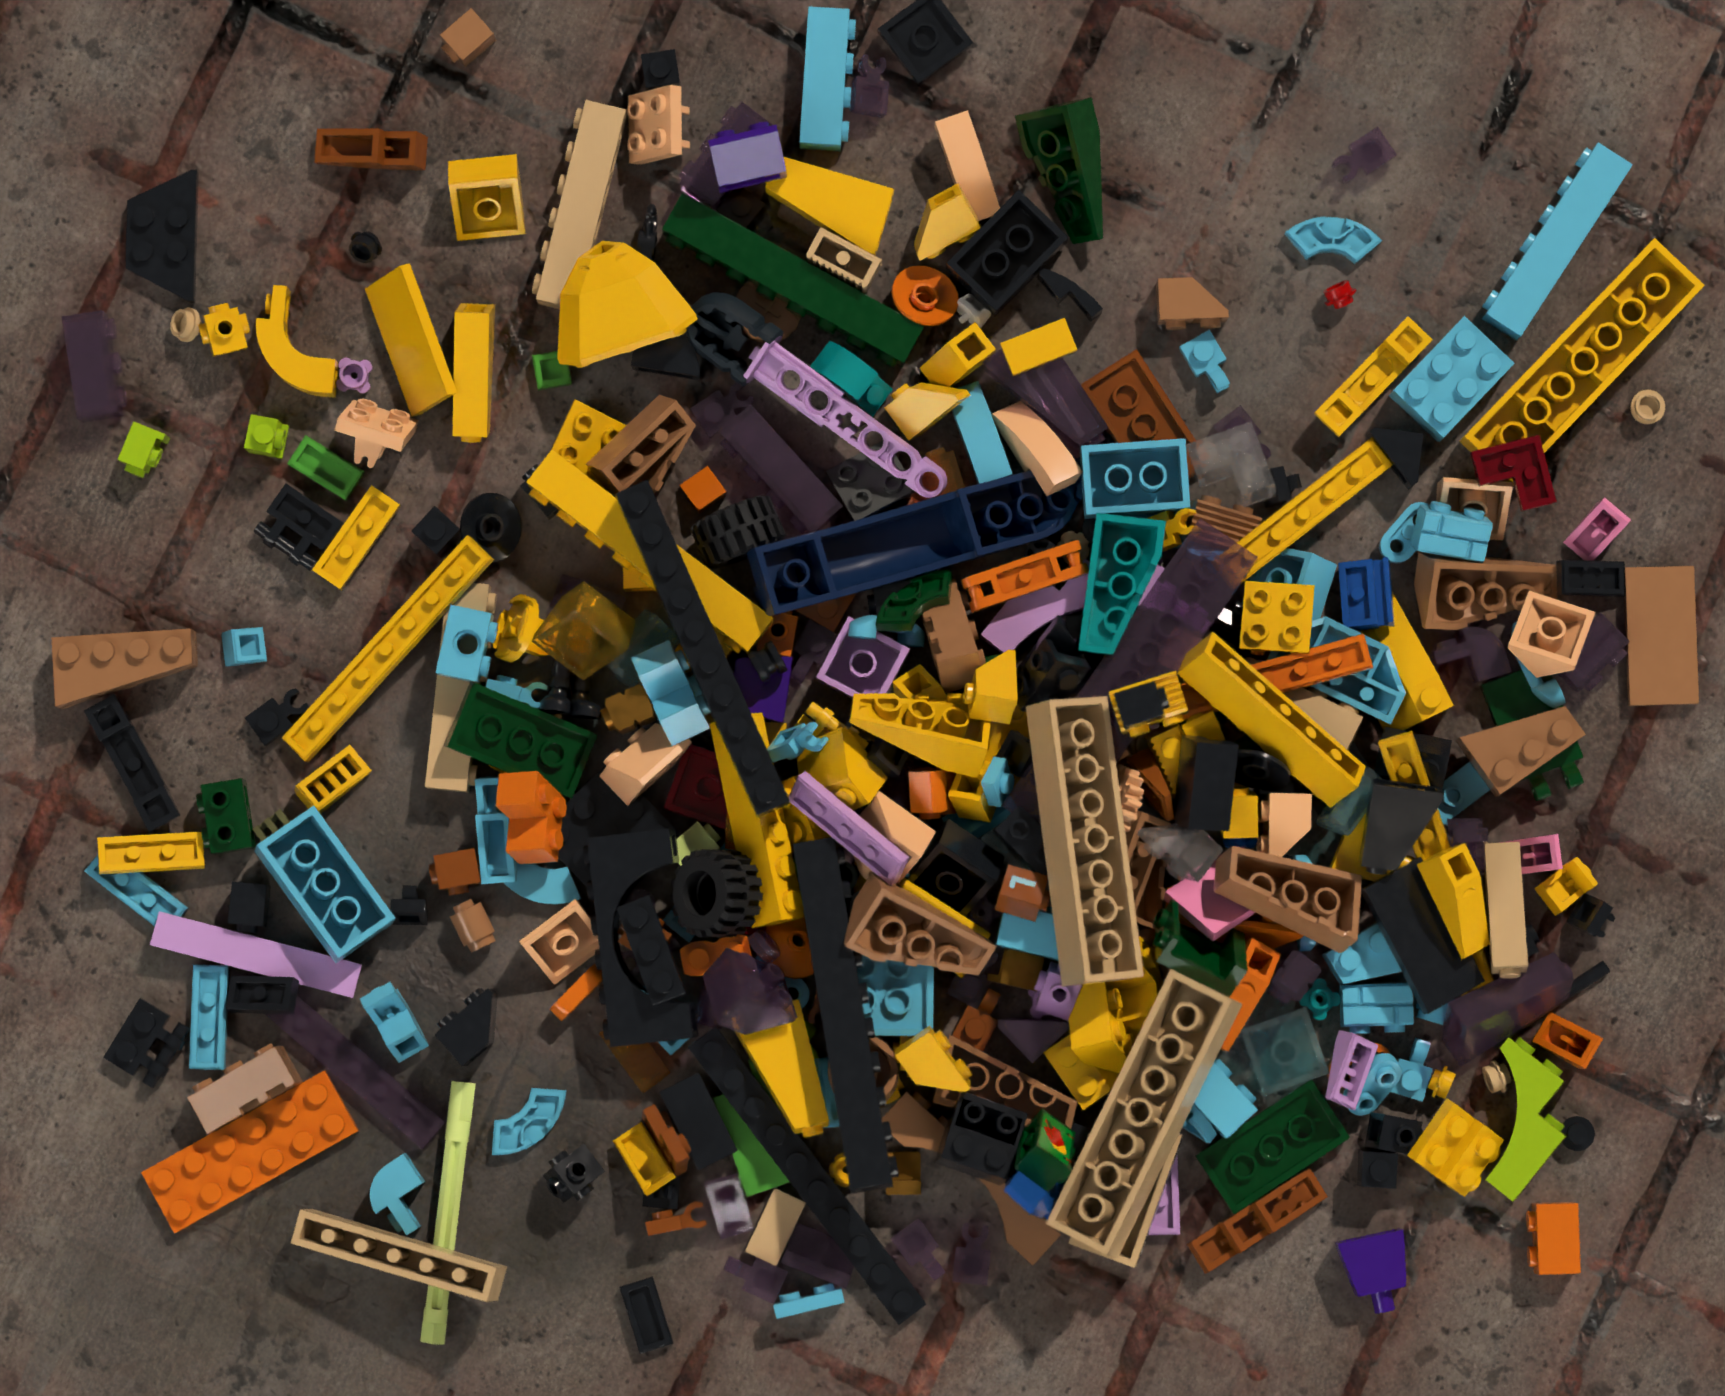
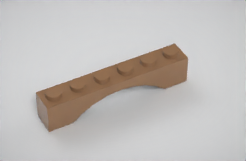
[882,1091,1061,1265]

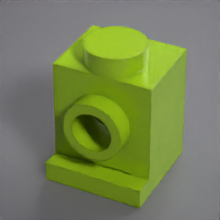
[244,414,290,459]
[118,421,170,478]

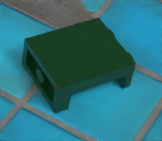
[1152,900,1248,997]

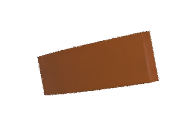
[314,128,428,171]

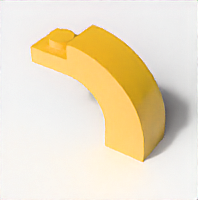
[256,285,339,398]

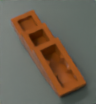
[1187,1167,1328,1273]

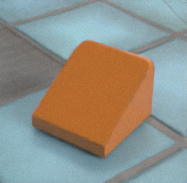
[679,466,727,514]

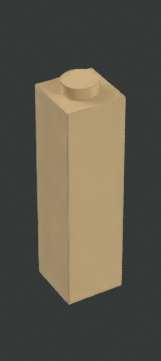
[1483,842,1528,979]

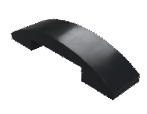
[84,694,181,832]

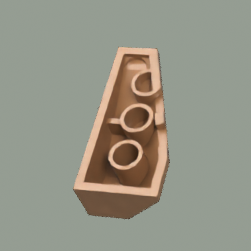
[1414,552,1557,630]
[844,872,997,976]

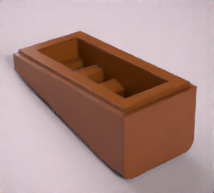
[1127,748,1174,822]

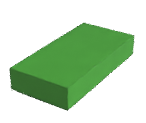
[287,435,365,502]

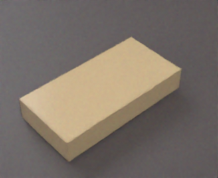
[745,1188,806,1266]

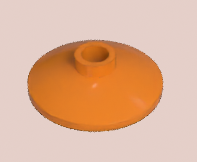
[892,266,959,326]
[761,917,814,979]

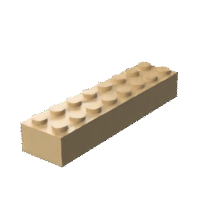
[1026,696,1144,987]
[1046,969,1242,1257]

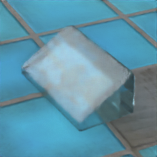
[1316,767,1382,836]

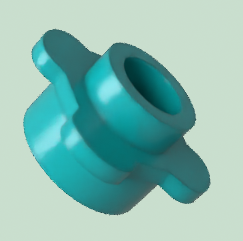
[1299,978,1341,1020]

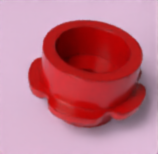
[1323,280,1356,309]

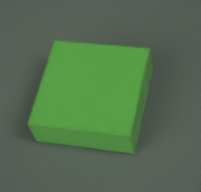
[532,351,572,391]

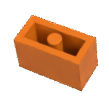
[1526,1202,1581,1275]

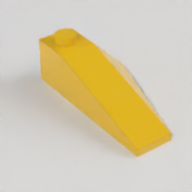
[1361,592,1454,730]
[849,693,991,778]

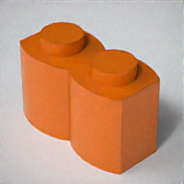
[908,764,956,819]
[679,934,753,976]

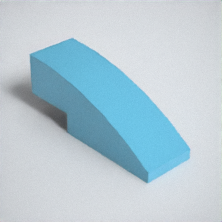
[952,381,1013,484]
[475,776,517,884]

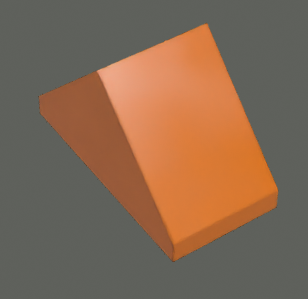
[1532,1012,1603,1069]

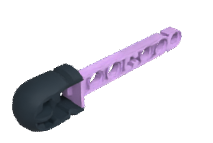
[686,292,947,498]

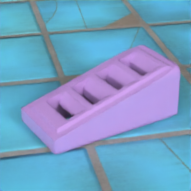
[1326,1030,1379,1110]

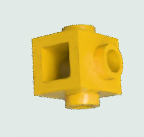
[198,303,250,357]

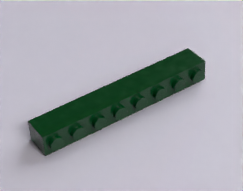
[662,193,924,368]

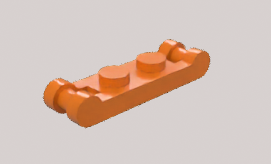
[961,540,1089,613]

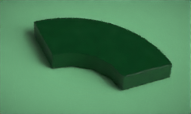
[876,570,953,631]

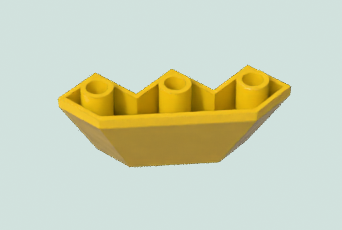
[557,241,698,368]
[1069,936,1164,1073]

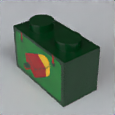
[1014,1108,1075,1192]

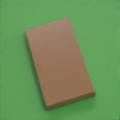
[1624,566,1699,706]

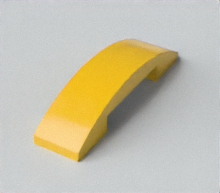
[1314,316,1433,437]

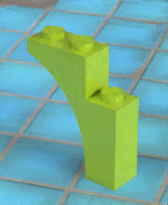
[1485,1037,1567,1202]

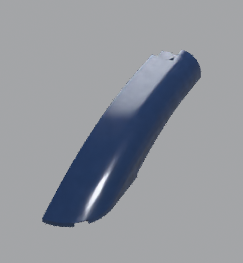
[747,457,1083,616]

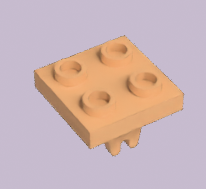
[627,85,690,165]
[334,399,419,468]

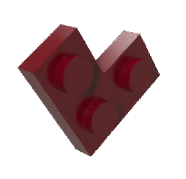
[1470,435,1557,512]

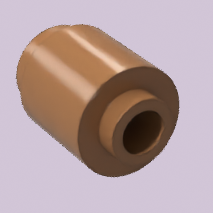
[450,899,496,953]

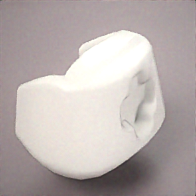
[957,294,991,329]

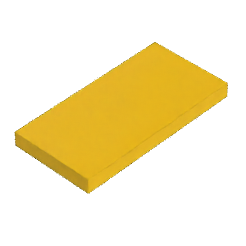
[365,263,457,417]

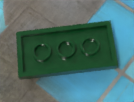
[444,682,598,799]
[1195,1079,1350,1214]

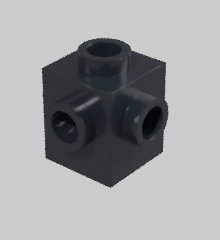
[543,1144,605,1203]

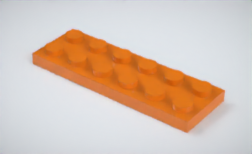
[141,1070,359,1234]

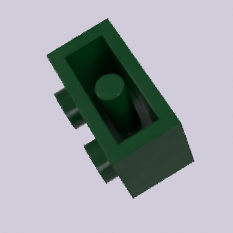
[196,778,256,855]

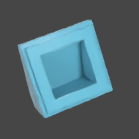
[221,627,267,667]

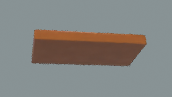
[1078,349,1211,479]

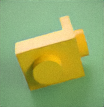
[1534,857,1598,916]

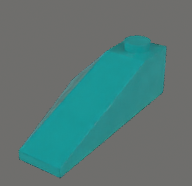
[1078,513,1166,655]

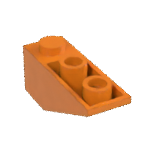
[1220,937,1281,1052]

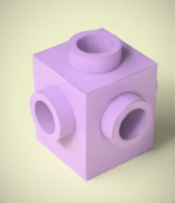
[1034,962,1083,1021]

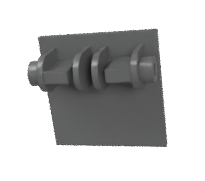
[826,441,915,521]

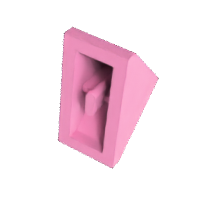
[1563,497,1631,561]
[1499,834,1563,875]

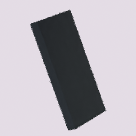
[1361,857,1485,1014]

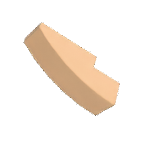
[935,110,1000,222]
[991,401,1083,496]

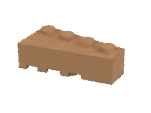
[51,628,198,709]
[1214,846,1362,954]
[932,1034,1077,1129]

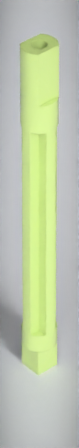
[420,1081,476,1345]

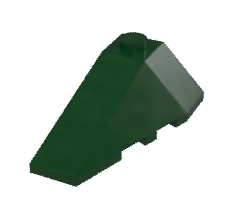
[1015,97,1103,244]

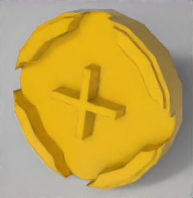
[492,594,558,663]

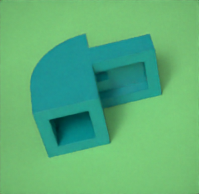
[810,340,893,417]

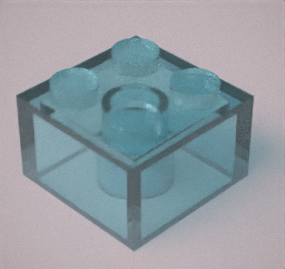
[1239,1007,1329,1096]

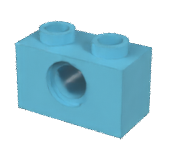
[436,605,498,684]

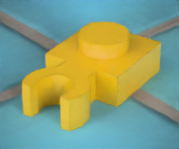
[1146,508,1201,552]

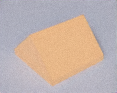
[1436,477,1513,540]
[1508,591,1595,678]
[519,899,599,985]

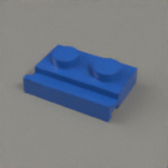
[1338,557,1395,631]

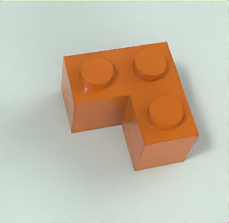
[495,771,567,864]

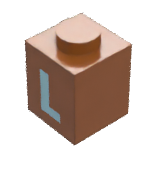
[995,864,1050,922]

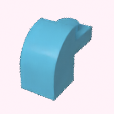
[360,982,429,1063]
[370,1153,425,1235]

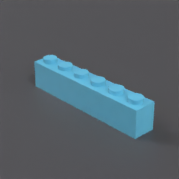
[1482,142,1633,341]

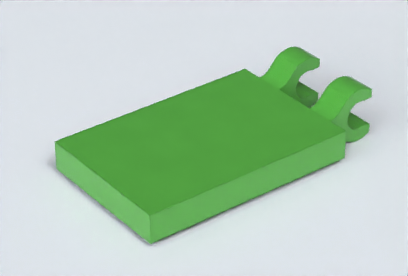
[713,1059,800,1197]

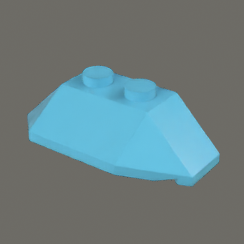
[1267,616,1406,725]

